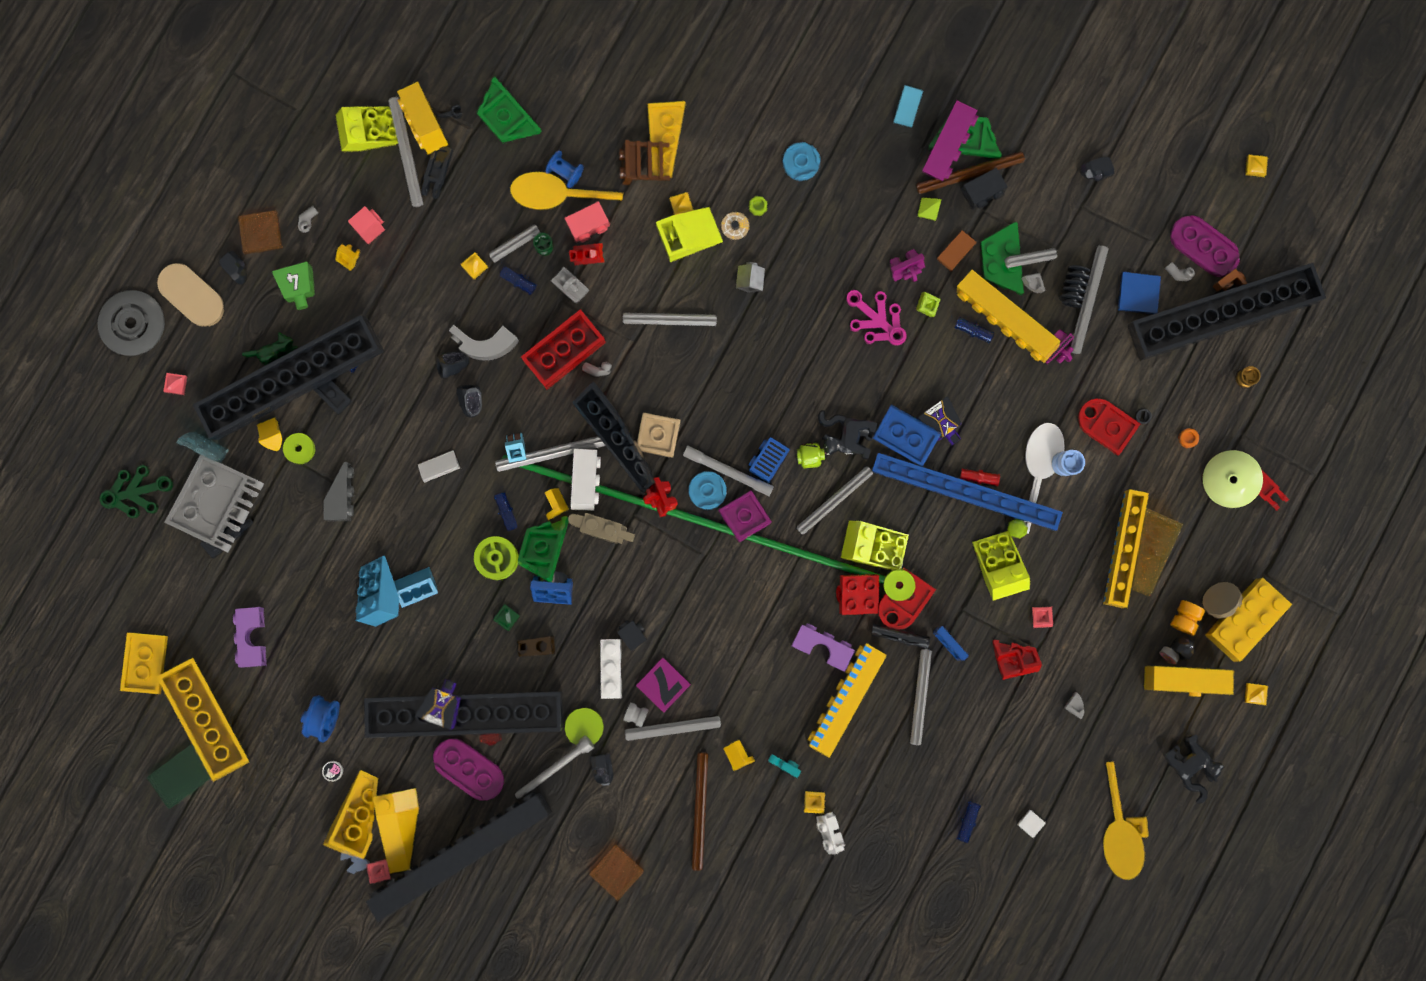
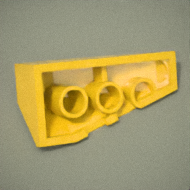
[323,770,378,859]
[373,788,419,873]

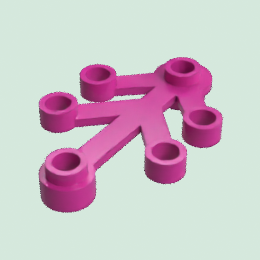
[846,290,907,345]

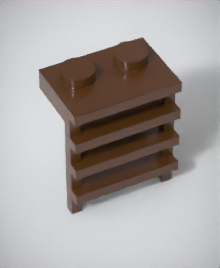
[619,140,670,185]

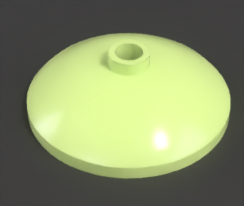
[1203,450,1263,508]

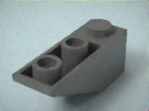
[324,462,354,521]

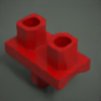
[569,243,604,265]
[643,477,678,517]

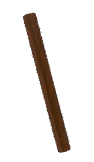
[916,152,1025,194]
[692,752,708,871]

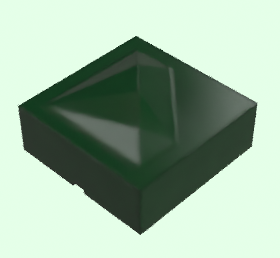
[493,604,520,631]

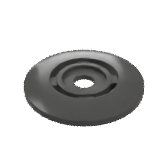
[98,290,165,356]

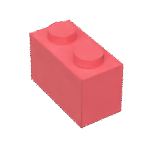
[565,202,610,243]
[348,206,385,244]

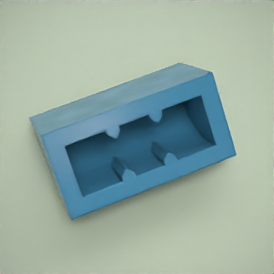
[394,567,438,608]

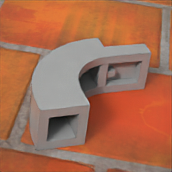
[449,325,519,360]

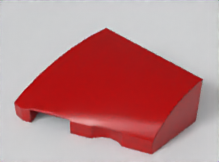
[992,640,1042,680]

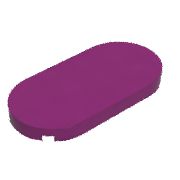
[1170,216,1240,277]
[433,739,504,800]

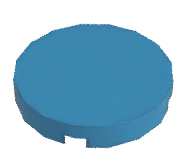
[783,142,820,181]
[689,472,726,510]

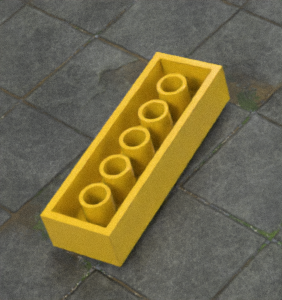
[157,658,249,782]

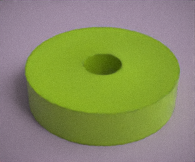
[283,433,315,464]
[884,569,915,601]

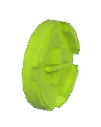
[565,708,604,745]

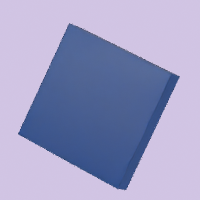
[1118,272,1161,314]
[933,626,969,661]

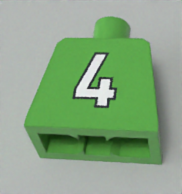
[272,262,314,310]

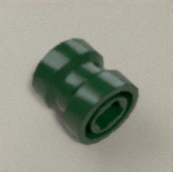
[533,233,554,256]

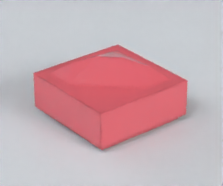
[163,373,187,395]
[1032,607,1053,628]
[366,859,390,884]

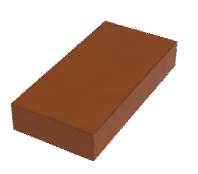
[937,230,977,271]

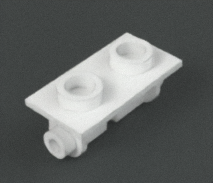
[816,812,845,854]

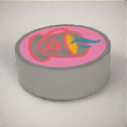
[1159,647,1180,664]

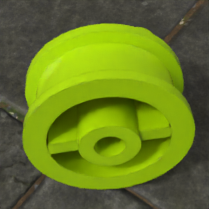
[474,536,519,580]

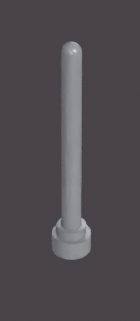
[515,735,594,799]

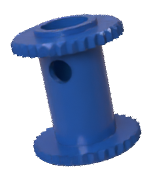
[546,151,584,188]

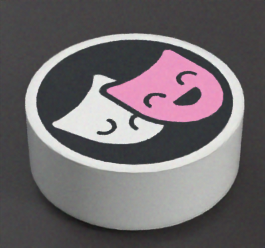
[322,761,343,781]

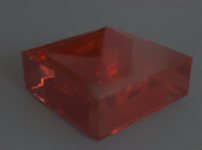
[479,733,502,746]

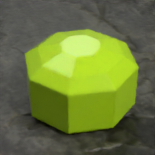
[749,196,767,216]
[1007,519,1028,539]

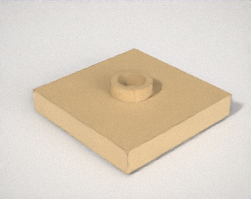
[637,413,681,458]

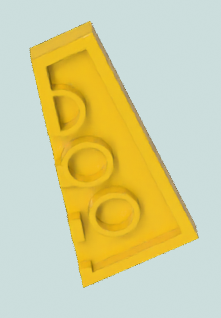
[648,101,685,178]

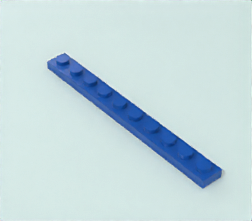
[872,453,1063,531]

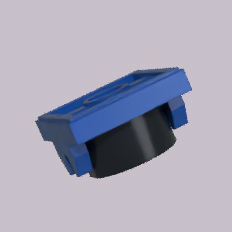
[531,571,573,605]

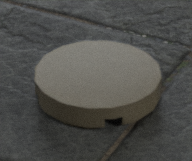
[1202,582,1243,618]

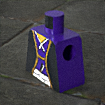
[917,396,961,445]
[416,679,460,729]

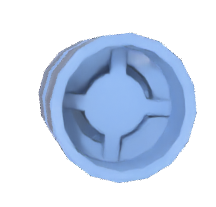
[1052,450,1085,476]

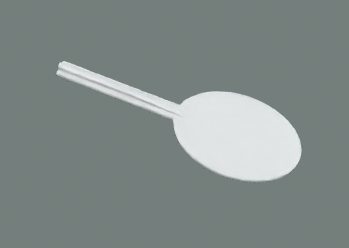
[1024,423,1064,534]

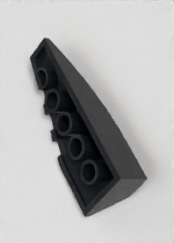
[572,382,655,493]

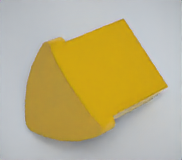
[257,418,282,451]
[545,488,569,520]
[724,740,755,770]

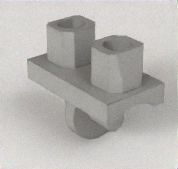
[551,267,589,304]

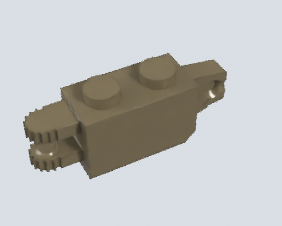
[568,513,635,544]

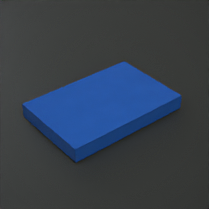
[873,405,942,467]

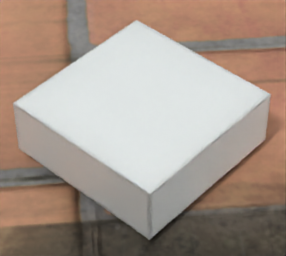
[1017,810,1046,838]

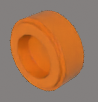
[1178,428,1199,448]

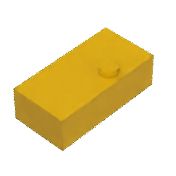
[1144,666,1234,697]

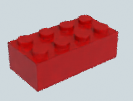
[521,309,606,390]

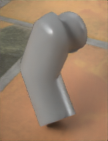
[298,206,318,232]
[1165,262,1195,281]
[582,362,612,377]

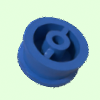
[301,695,340,743]

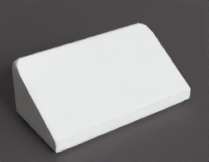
[418,451,460,482]

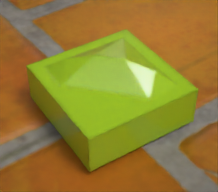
[916,292,940,317]

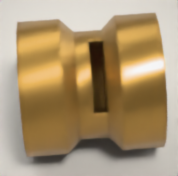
[1236,366,1261,388]

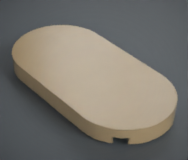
[158,264,224,326]

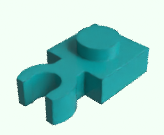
[768,754,801,778]

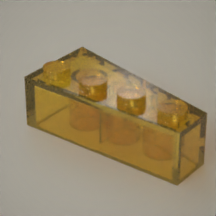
[1131,508,1183,597]

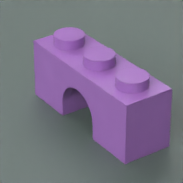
[233,607,267,667]
[791,623,855,671]

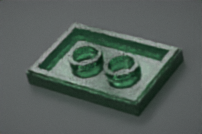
[147,744,211,809]

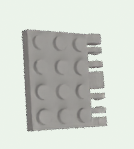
[164,454,264,552]

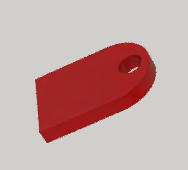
[1078,399,1141,456]
[878,567,936,630]

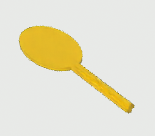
[511,172,623,210]
[1104,762,1145,880]

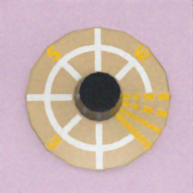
[721,212,749,240]

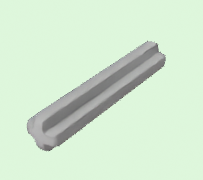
[489,225,540,262]
[1004,248,1057,268]

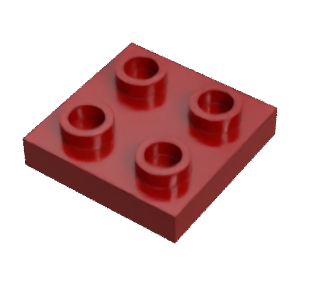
[836,574,879,615]

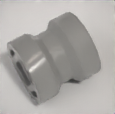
[624,703,648,728]

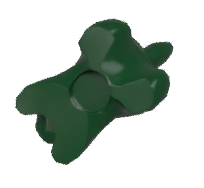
[242,332,299,366]

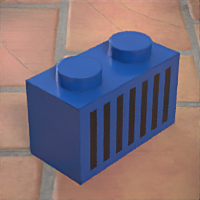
[749,437,790,483]

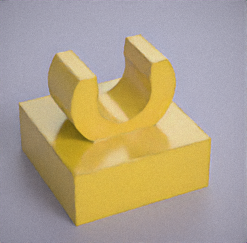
[335,244,360,271]

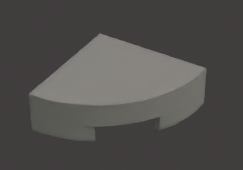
[1021,273,1046,293]
[1064,692,1084,719]

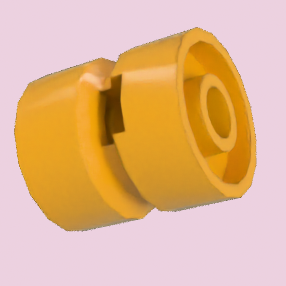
[1171,600,1205,636]

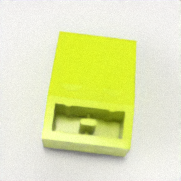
[336,107,398,151]
[656,207,723,262]
[841,521,909,571]
[973,531,1030,600]

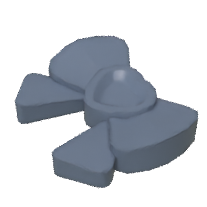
[340,853,370,874]

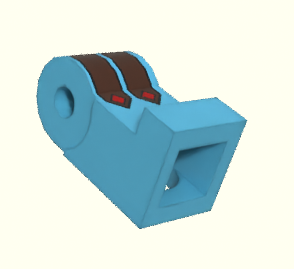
[505,432,526,463]

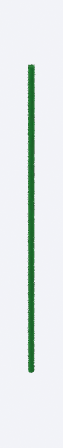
[502,454,886,584]

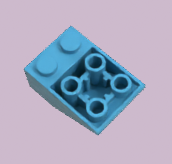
[356,556,399,627]

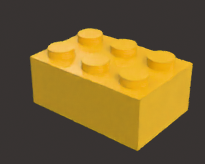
[397,82,448,154]

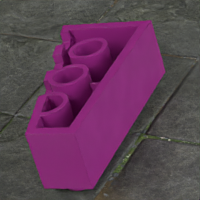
[922,101,979,182]

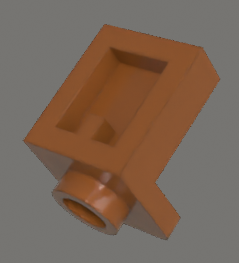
[1212,269,1247,292]

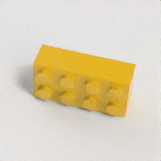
[1205,578,1292,662]

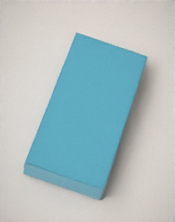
[894,86,923,128]

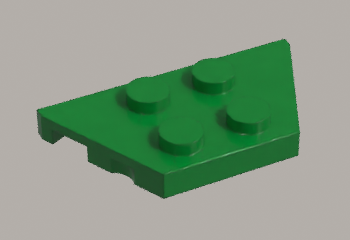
[477,77,542,143]
[928,117,1001,159]
[980,222,1024,295]
[517,516,569,582]

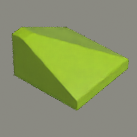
[917,198,941,221]

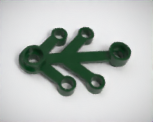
[100,465,173,519]

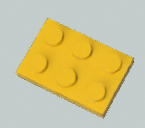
[120,633,168,694]

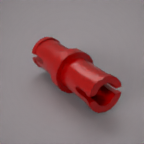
[960,468,1000,486]

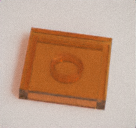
[238,210,282,254]
[589,844,644,901]

